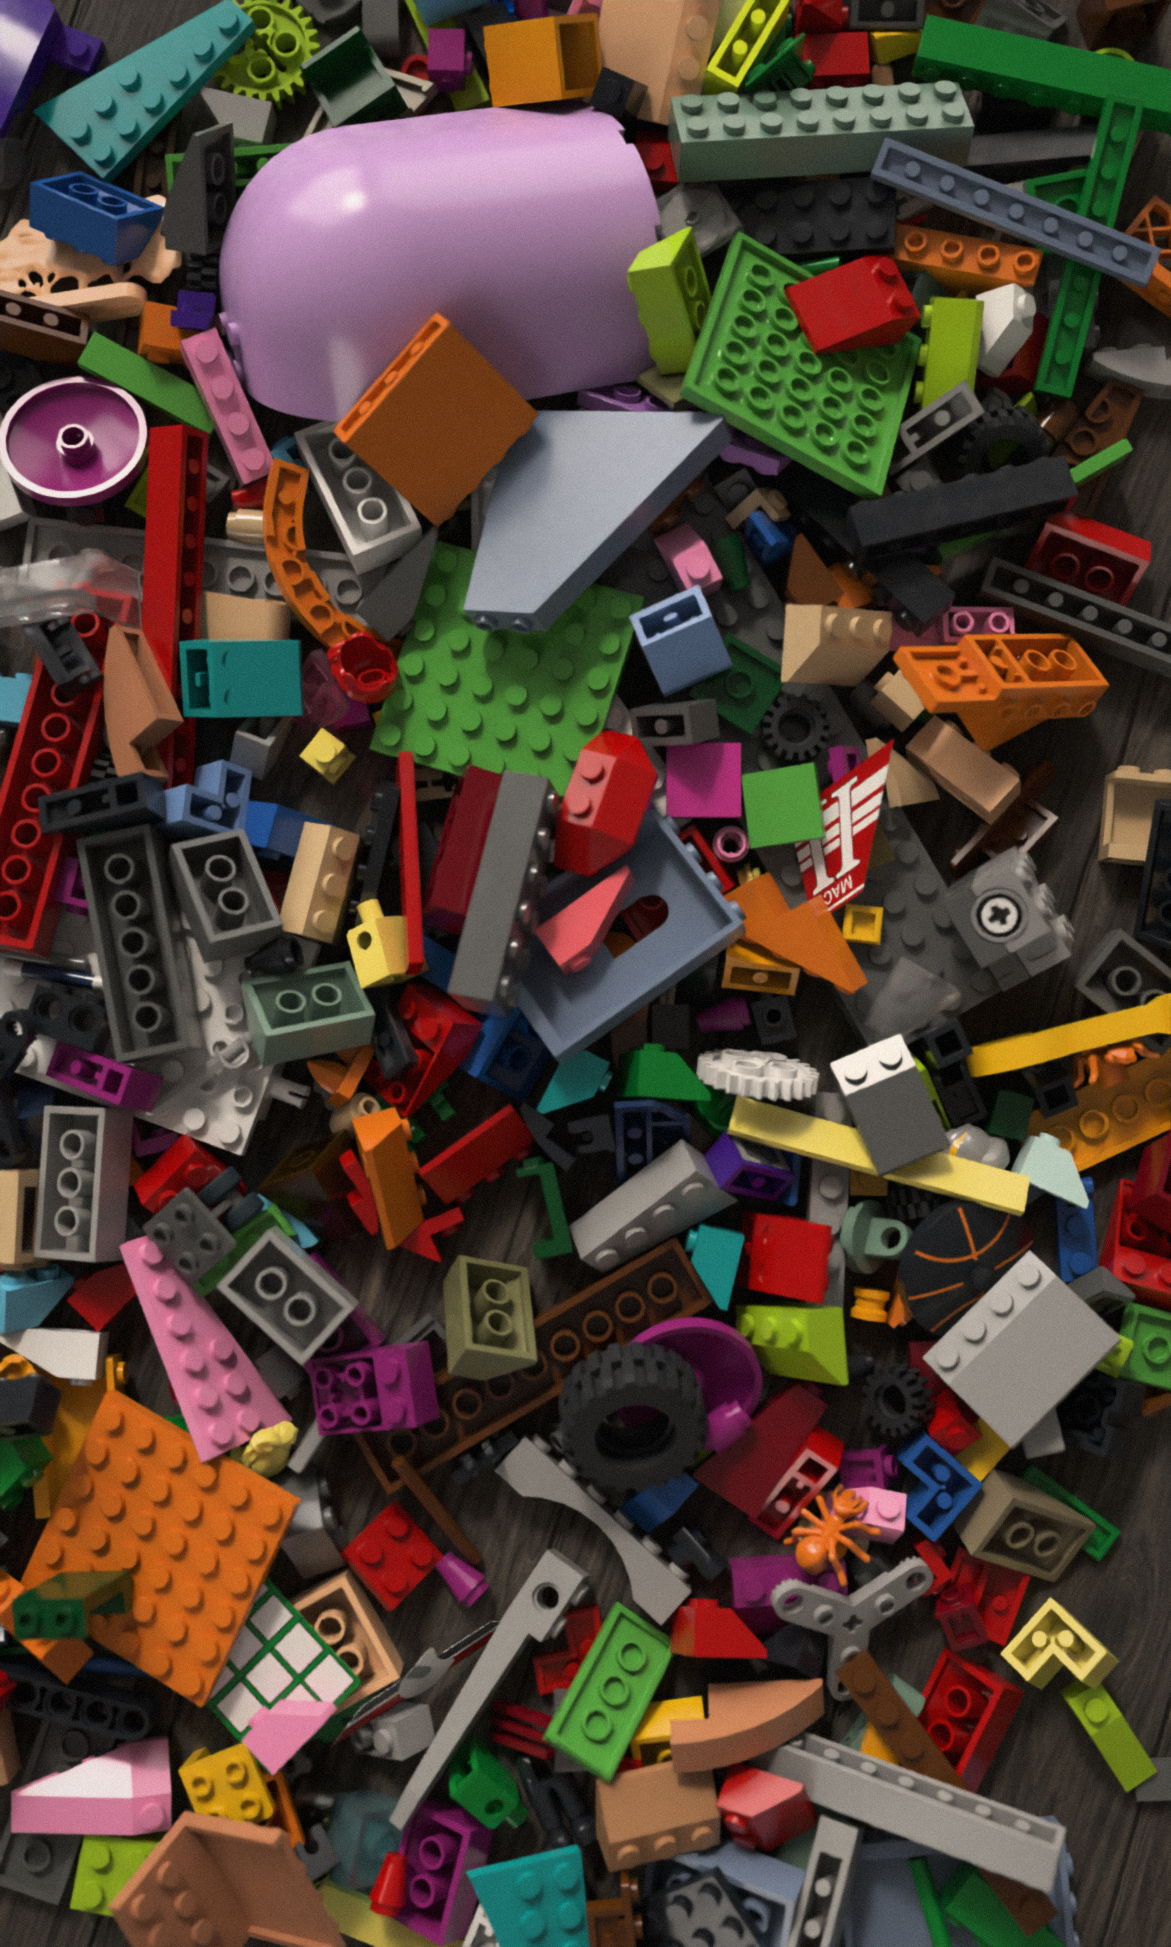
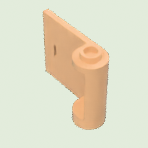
[200,590,292,640]

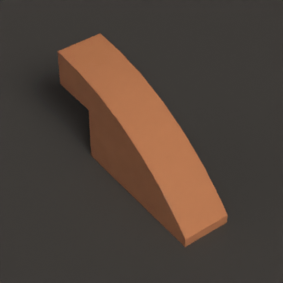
[103,624,184,784]
[670,1679,824,1773]

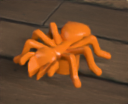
[1071,1037,1161,1088]
[784,1483,881,1586]

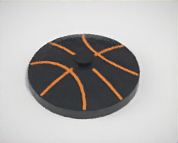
[898,1198,1035,1337]

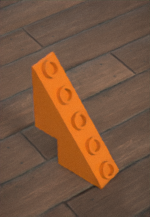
[864,223,1044,298]
[723,872,868,995]

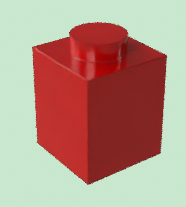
[926,1387,983,1457]

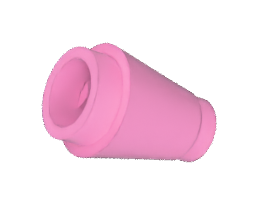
[713,826,750,862]

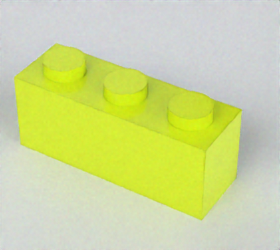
[702,0,791,95]

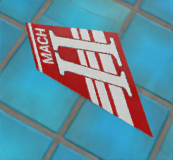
[794,739,894,913]

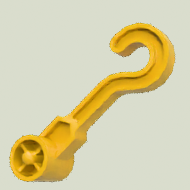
[966,993,1171,1077]

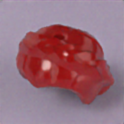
[327,631,399,704]

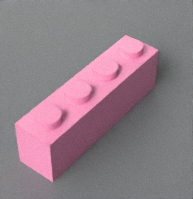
[179,327,273,488]

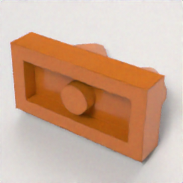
[307,1042,375,1109]

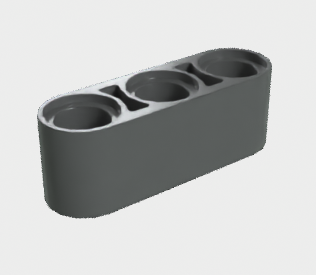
[362,0,402,59]

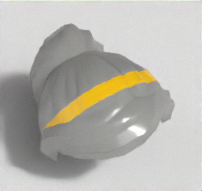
[941,1122,1010,1170]

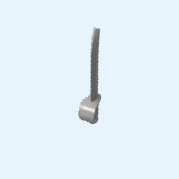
[137,1031,255,1116]

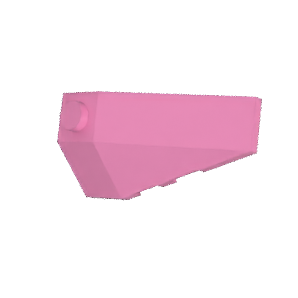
[11,1735,171,1835]

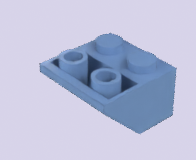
[629,584,733,697]

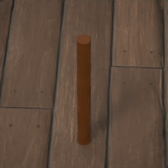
[391,1455,482,1566]

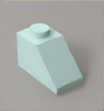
[1011,1132,1089,1209]

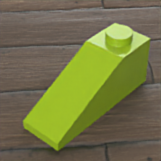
[1059,1678,1158,1792]

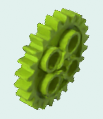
[212,0,321,110]

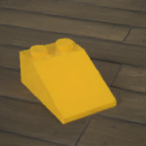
[630,1696,718,1801]

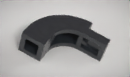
[916,1018,989,1129]

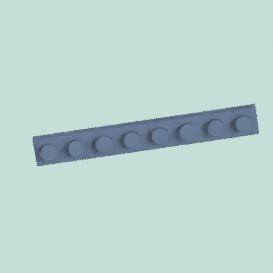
[869,137,1162,289]

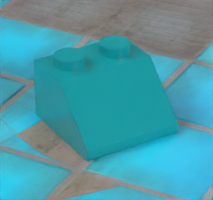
[536,1049,613,1114]
[683,1221,745,1310]

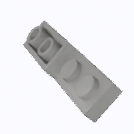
[1083,344,1171,399]

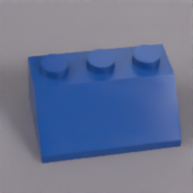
[29,171,164,266]
[458,1006,552,1103]

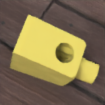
[347,899,430,989]

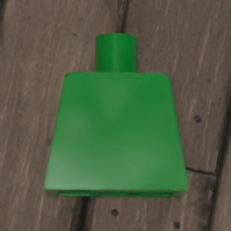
[447,1734,528,1829]

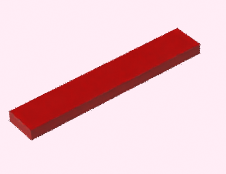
[395,752,424,975]

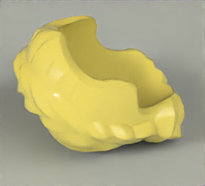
[230,1421,299,1478]

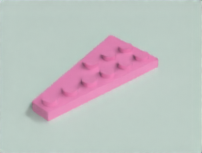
[119,1235,293,1462]

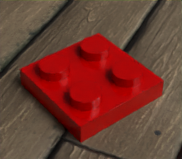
[339,1500,444,1611]

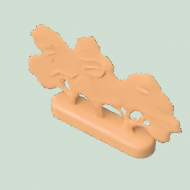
[0,195,182,324]

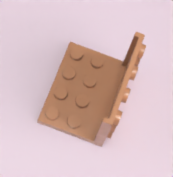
[108,1811,346,1947]

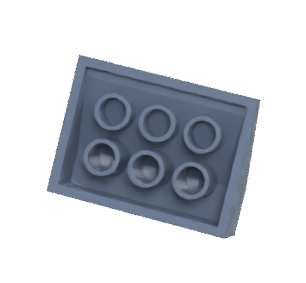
[643,1837,807,1947]

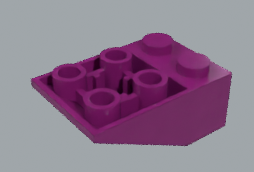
[308,1341,440,1435]

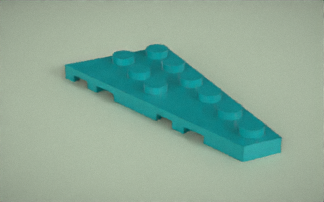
[466,1845,590,1947]

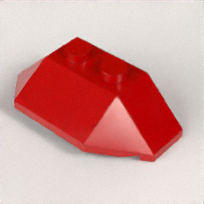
[554,729,659,877]

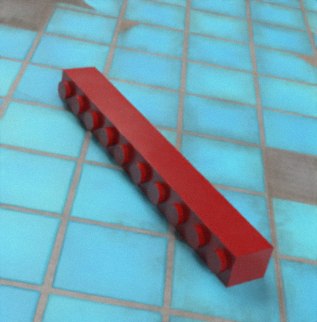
[141,424,209,790]

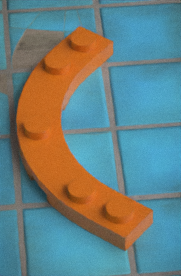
[262,458,404,661]

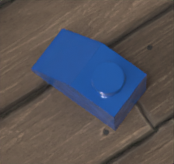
[620,1467,699,1533]

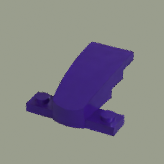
[0,0,106,140]

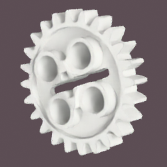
[696,1048,819,1101]

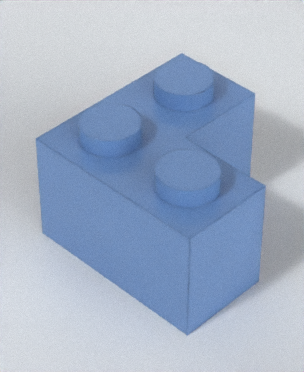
[156,760,252,839]

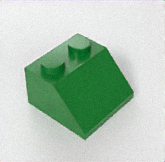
[617,1044,711,1104]

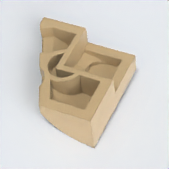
[866,738,940,808]

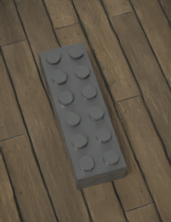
[448,770,562,1018]
[76,824,203,1064]

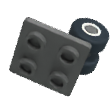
[143,1167,265,1284]

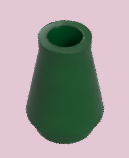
[708,534,751,593]

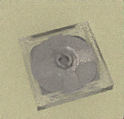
[655,181,744,259]

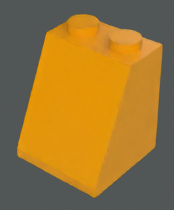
[483,13,602,107]

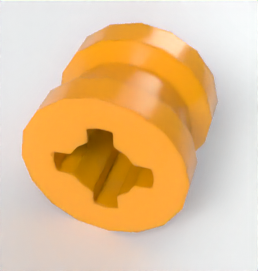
[850,1286,891,1322]

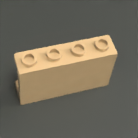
[1098,766,1171,866]

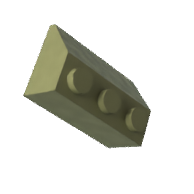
[443,1255,537,1380]

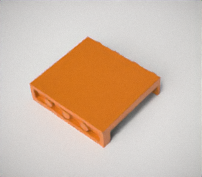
[333,312,539,528]

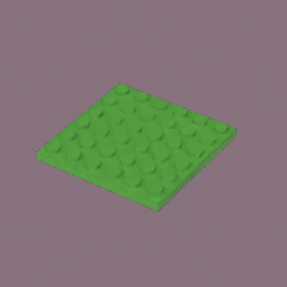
[679,230,922,501]
[369,541,646,802]

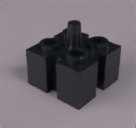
[1055,1368,1146,1460]

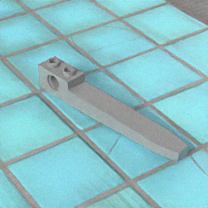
[389,1548,590,1830]

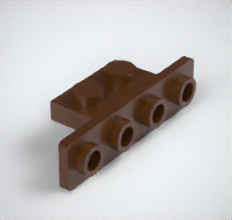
[949,759,1060,879]
[586,1869,643,1947]

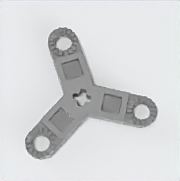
[770,1556,933,1701]

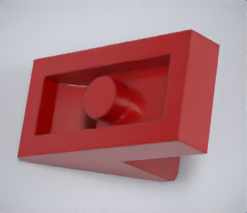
[398,1204,467,1263]

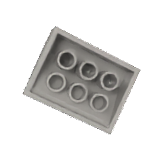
[922,1250,1122,1449]

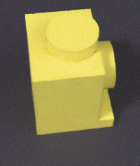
[300,728,356,785]

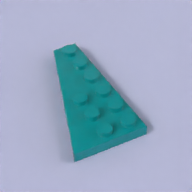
[33,0,258,184]

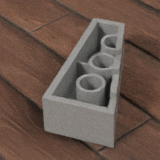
[568,1139,738,1273]

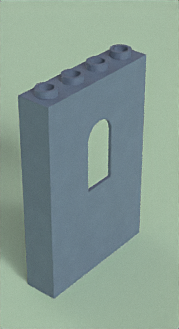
[518,808,747,1065]

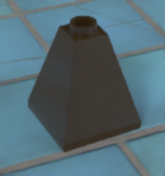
[257,1129,363,1242]

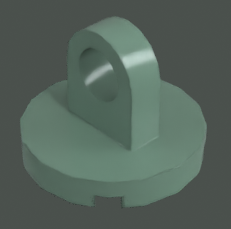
[840,1199,913,1274]

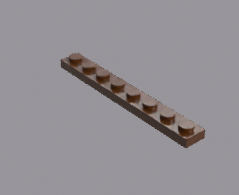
[835,1648,1059,1937]

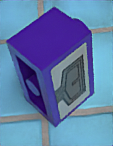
[704,1131,796,1202]

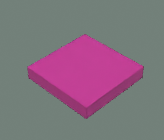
[666,743,741,819]

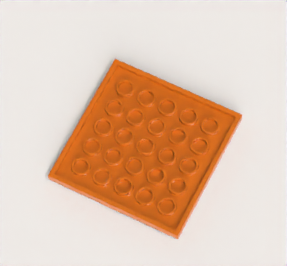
[20,1389,302,1708]

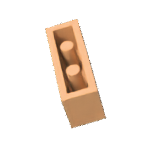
[905,715,1021,825]

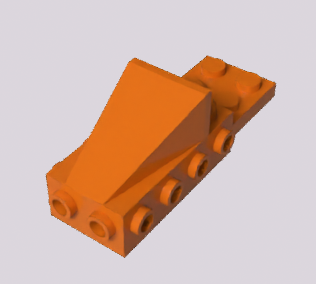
[893,633,1110,752]

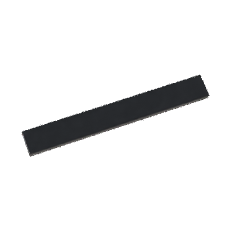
[839,124,1099,179]

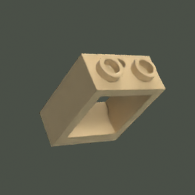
[0,1168,58,1270]

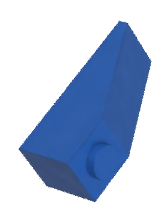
[743,511,798,573]

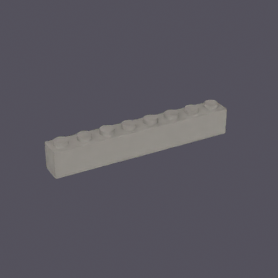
[748,1731,1066,1893]

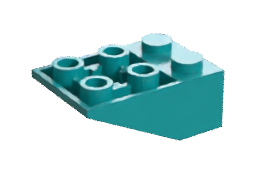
[179,639,304,718]

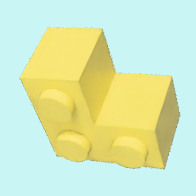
[1001,1597,1119,1690]

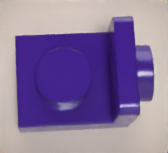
[170,290,216,332]

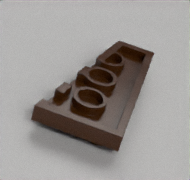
[1050,377,1145,519]

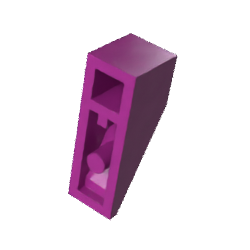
[46,1040,164,1113]

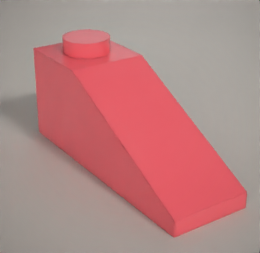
[535,865,635,975]

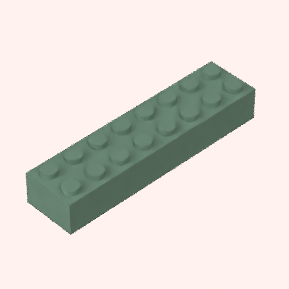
[668,80,975,183]

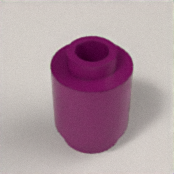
[704,1400,754,1454]

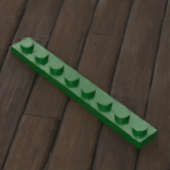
[1032,92,1145,401]

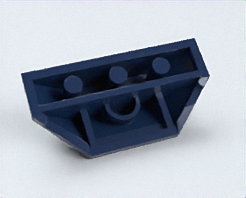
[613,1100,691,1188]

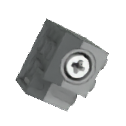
[942,845,1075,992]

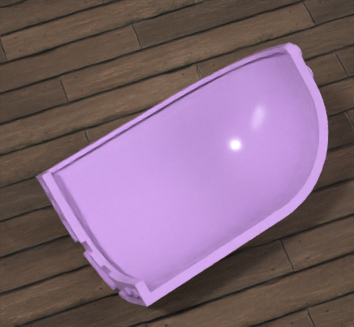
[217,98,661,422]

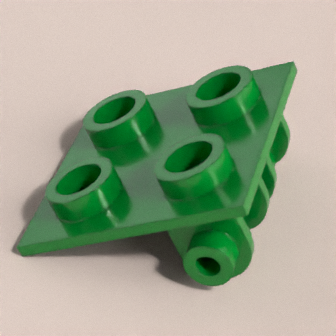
[744,33,817,93]

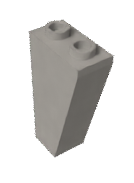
[787,1813,864,1947]

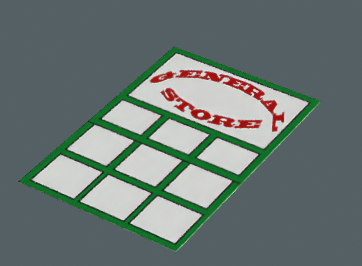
[206,1577,362,1775]

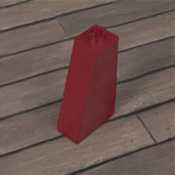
[690,1378,828,1519]

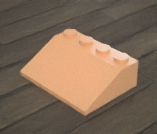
[583,0,721,126]

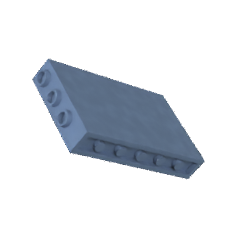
[841,1815,1080,1947]

